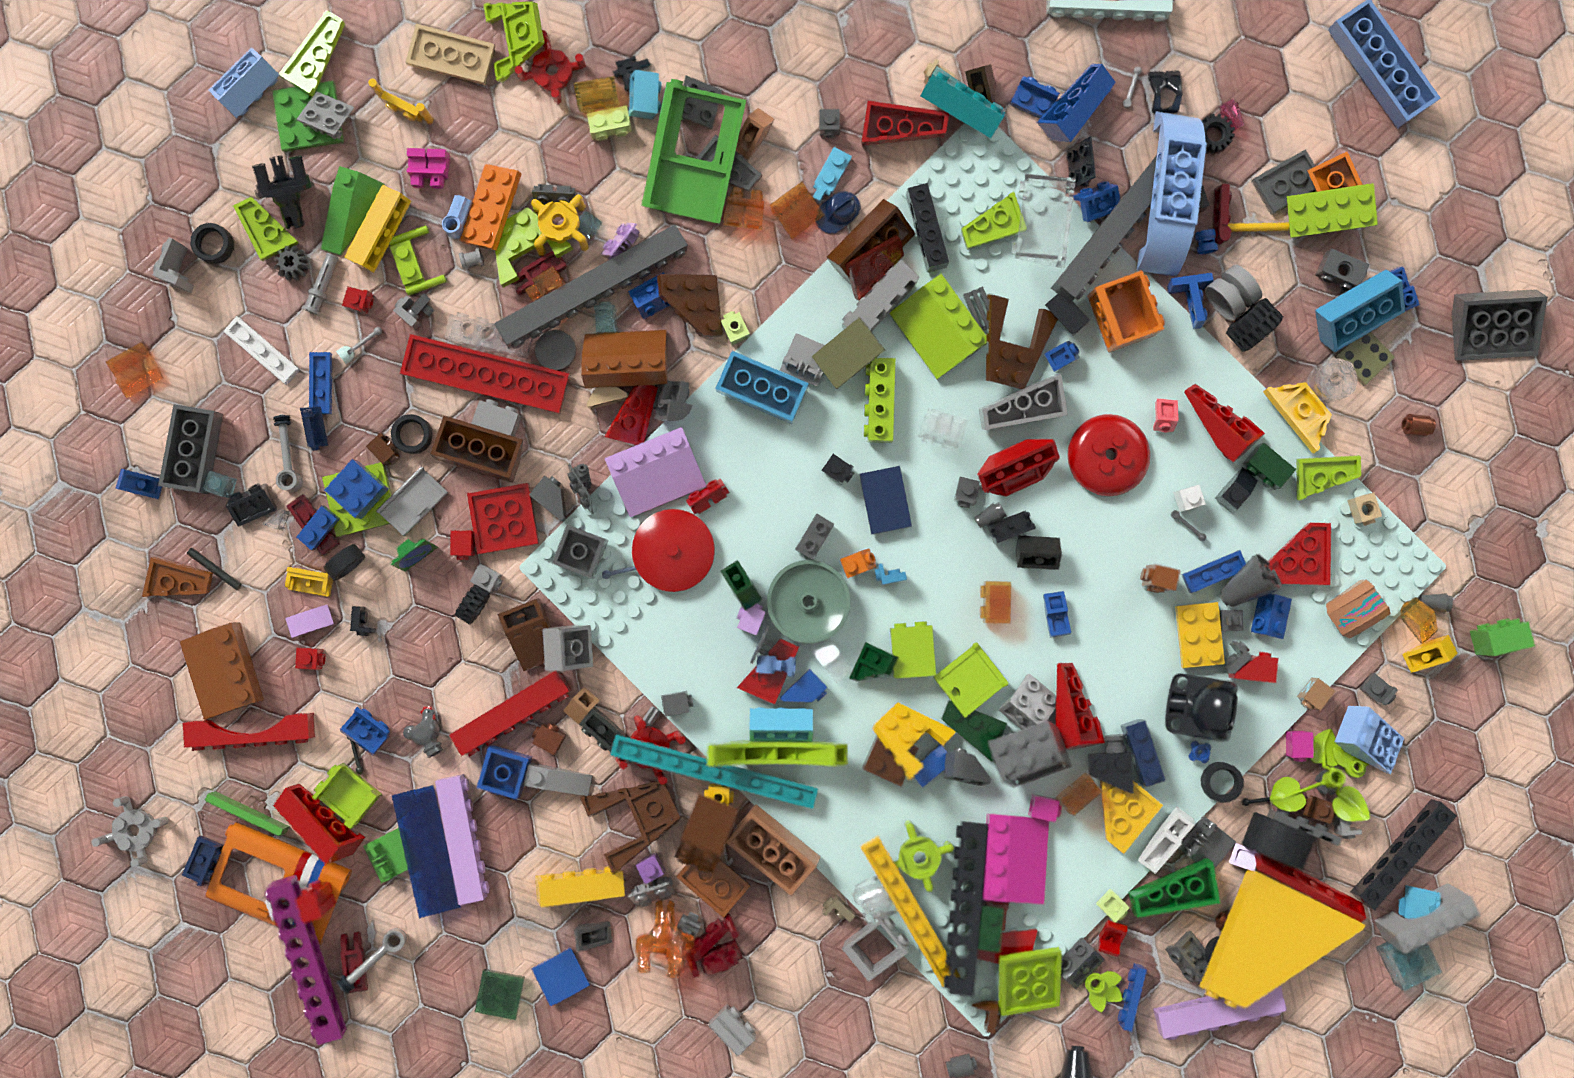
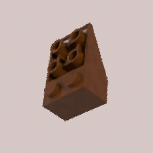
[497,599,552,672]

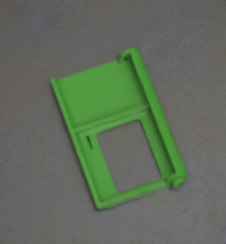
[641,79,746,224]

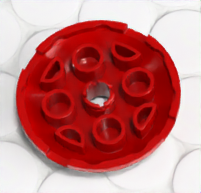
[1067,414,1150,496]

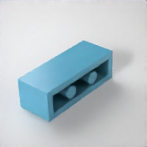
[749,707,813,742]

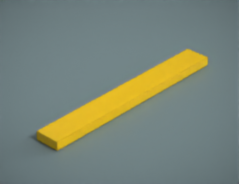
[860,836,961,987]

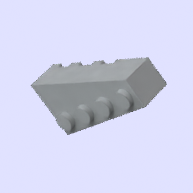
[842,260,919,332]
[979,374,1068,430]

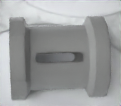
[459,248,484,271]

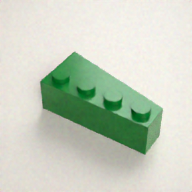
[1128,858,1220,918]

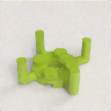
[894,820,954,892]

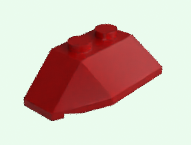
[977,439,1060,496]

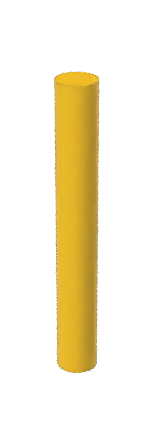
[1228,223,1289,232]

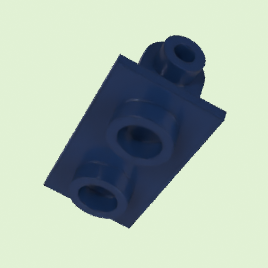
[300,406,328,451]

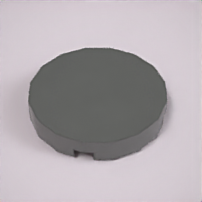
[535,330,576,371]

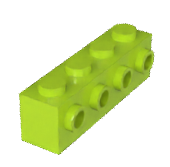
[863,358,896,443]

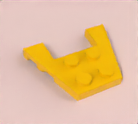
[872,702,956,780]

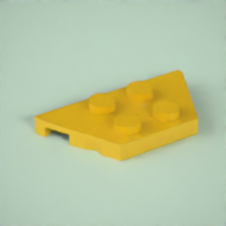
[1263,382,1332,454]

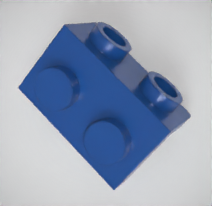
[1251,594,1292,639]
[340,707,390,756]

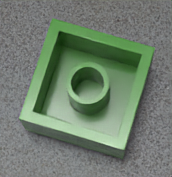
[1470,618,1535,656]

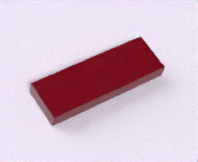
[286,494,340,556]

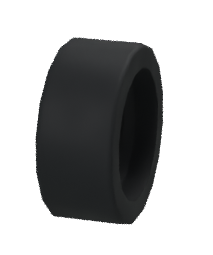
[190,223,234,264]
[391,414,433,454]
[324,544,365,581]
[1201,762,1244,803]

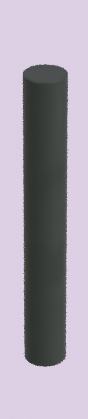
[187,548,242,590]

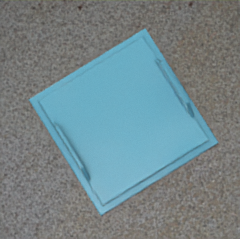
[1399,885,1441,919]

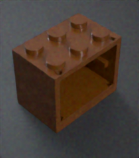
[674,794,739,873]

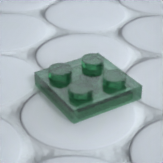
[475,969,525,1020]

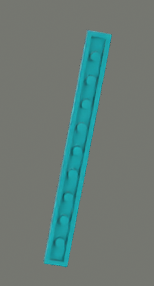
[610,735,818,809]

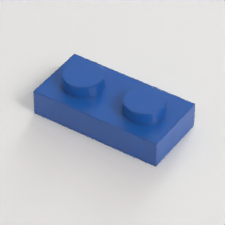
[297,505,340,550]

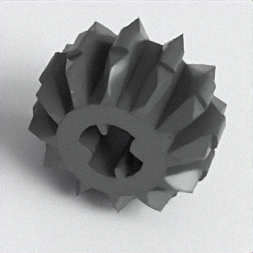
[274,246,310,281]

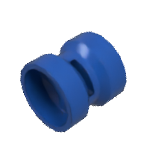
[1195,229,1218,255]

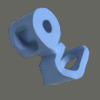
[756,655,796,677]

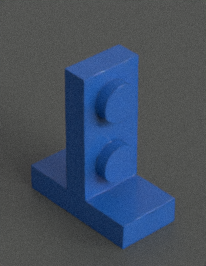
[1167,273,1214,329]

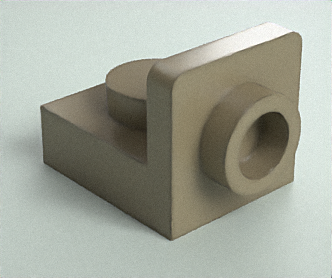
[823,895,855,922]

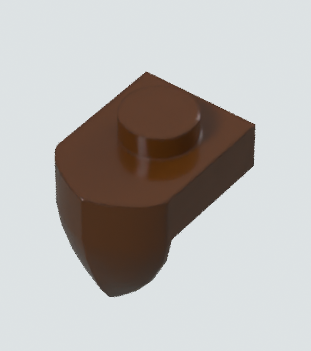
[971,1000,1000,1034]

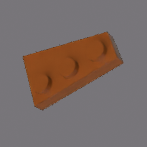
[142,557,213,597]

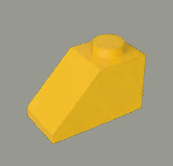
[1402,635,1458,673]

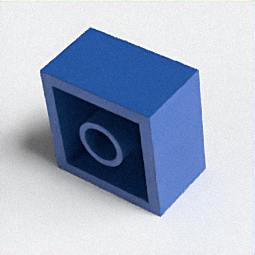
[324,459,389,519]
[476,745,533,799]

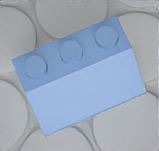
[209,47,279,118]

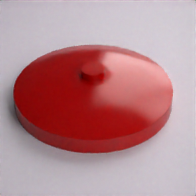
[632,509,715,592]

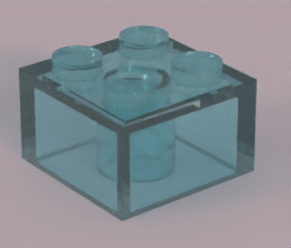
[1376,942,1442,991]

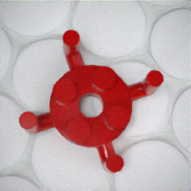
[515,30,586,104]
[615,715,686,785]

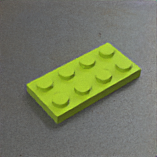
[1287,183,1378,238]

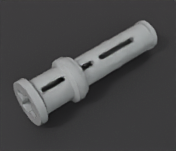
[301,253,339,316]

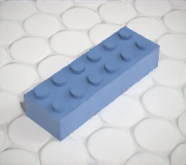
[1328,0,1441,129]

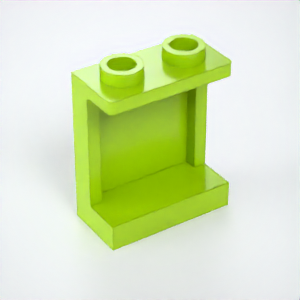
[889,621,936,679]
[312,763,382,829]

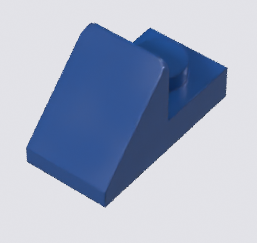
[116,468,162,499]

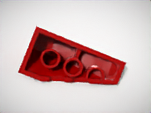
[1184,384,1265,462]
[1056,663,1105,750]

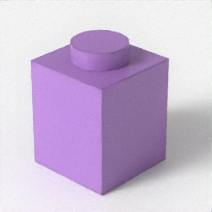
[636,852,666,884]

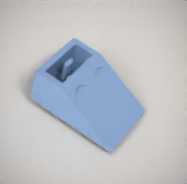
[1335,706,1404,774]

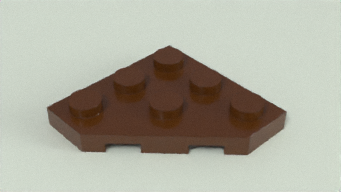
[657,274,722,337]

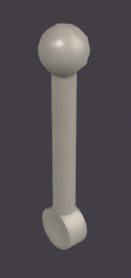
[1122,67,1142,108]

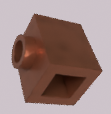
[532,722,566,755]

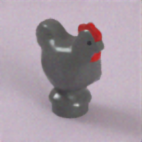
[403,706,443,758]

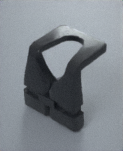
[1147,70,1183,114]

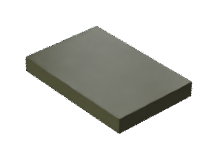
[812,317,885,389]

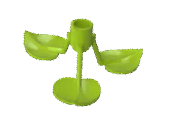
[1270,729,1370,822]

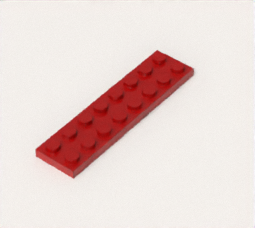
[400,334,570,414]

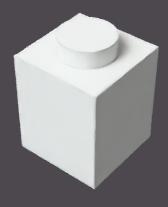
[1173,485,1206,512]

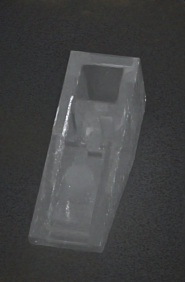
[808,639,853,683]

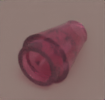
[1218,98,1245,130]

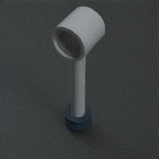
[273,414,303,493]
[337,928,406,994]

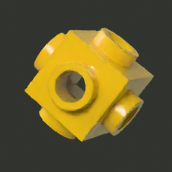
[704,783,734,805]

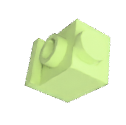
[721,311,750,345]

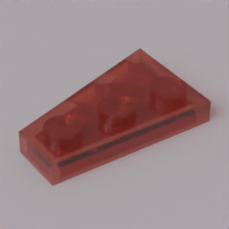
[845,235,904,301]

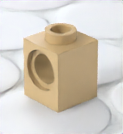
[1347,493,1382,526]

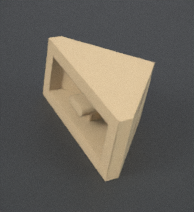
[587,387,628,410]

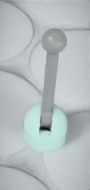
[336,327,382,364]

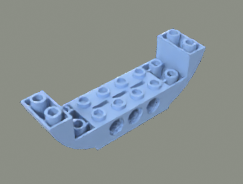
[1136,112,1207,277]

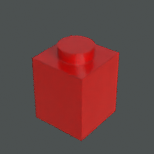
[450,530,475,560]

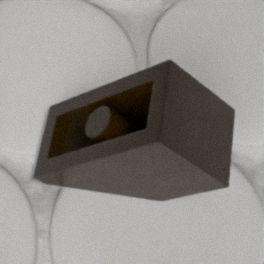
[965,64,996,103]

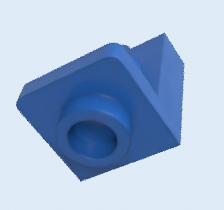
[1045,341,1080,372]

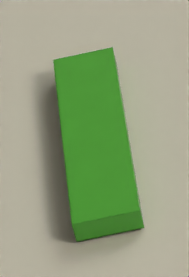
[205,791,290,836]

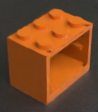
[1087,270,1165,353]

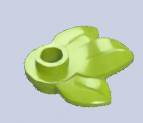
[1332,747,1369,778]
[1085,971,1122,1012]

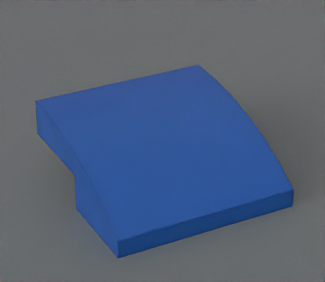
[531,948,590,1006]

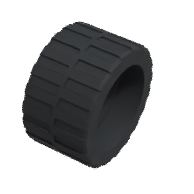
[1242,812,1316,870]

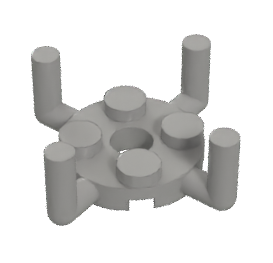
[91,796,169,868]

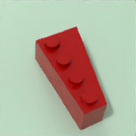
[861,101,949,146]
[273,784,366,865]

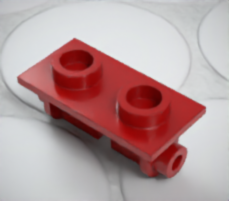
[686,478,730,515]

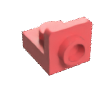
[1153,399,1178,433]

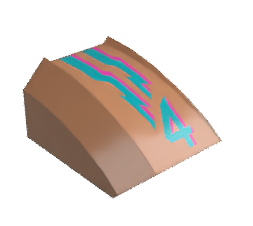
[1326,580,1391,638]

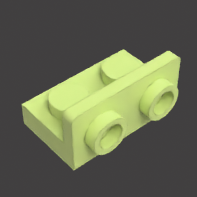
[587,105,632,141]

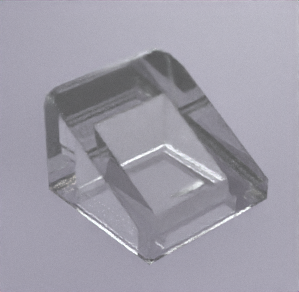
[263,509,290,530]

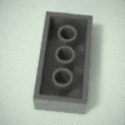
[158,404,223,494]

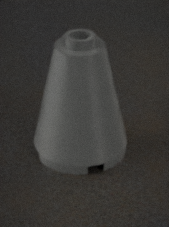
[1220,554,1282,607]

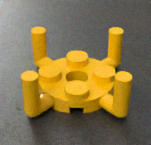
[531,194,589,256]

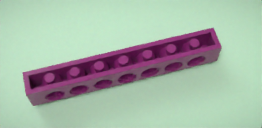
[265,875,347,1045]

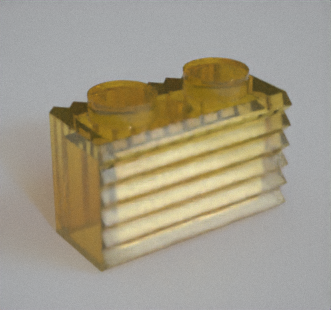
[574,76,620,114]

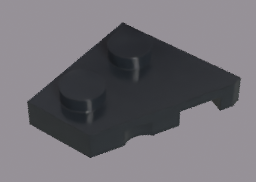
[1088,752,1134,793]

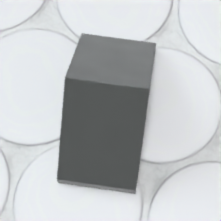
[574,921,612,952]

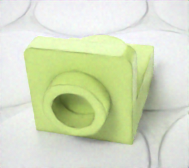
[1096,889,1130,923]

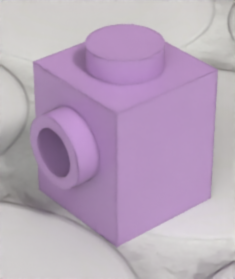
[737,604,766,635]

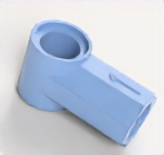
[442,195,472,239]

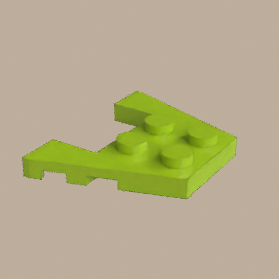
[483,1,544,82]
[495,207,573,288]

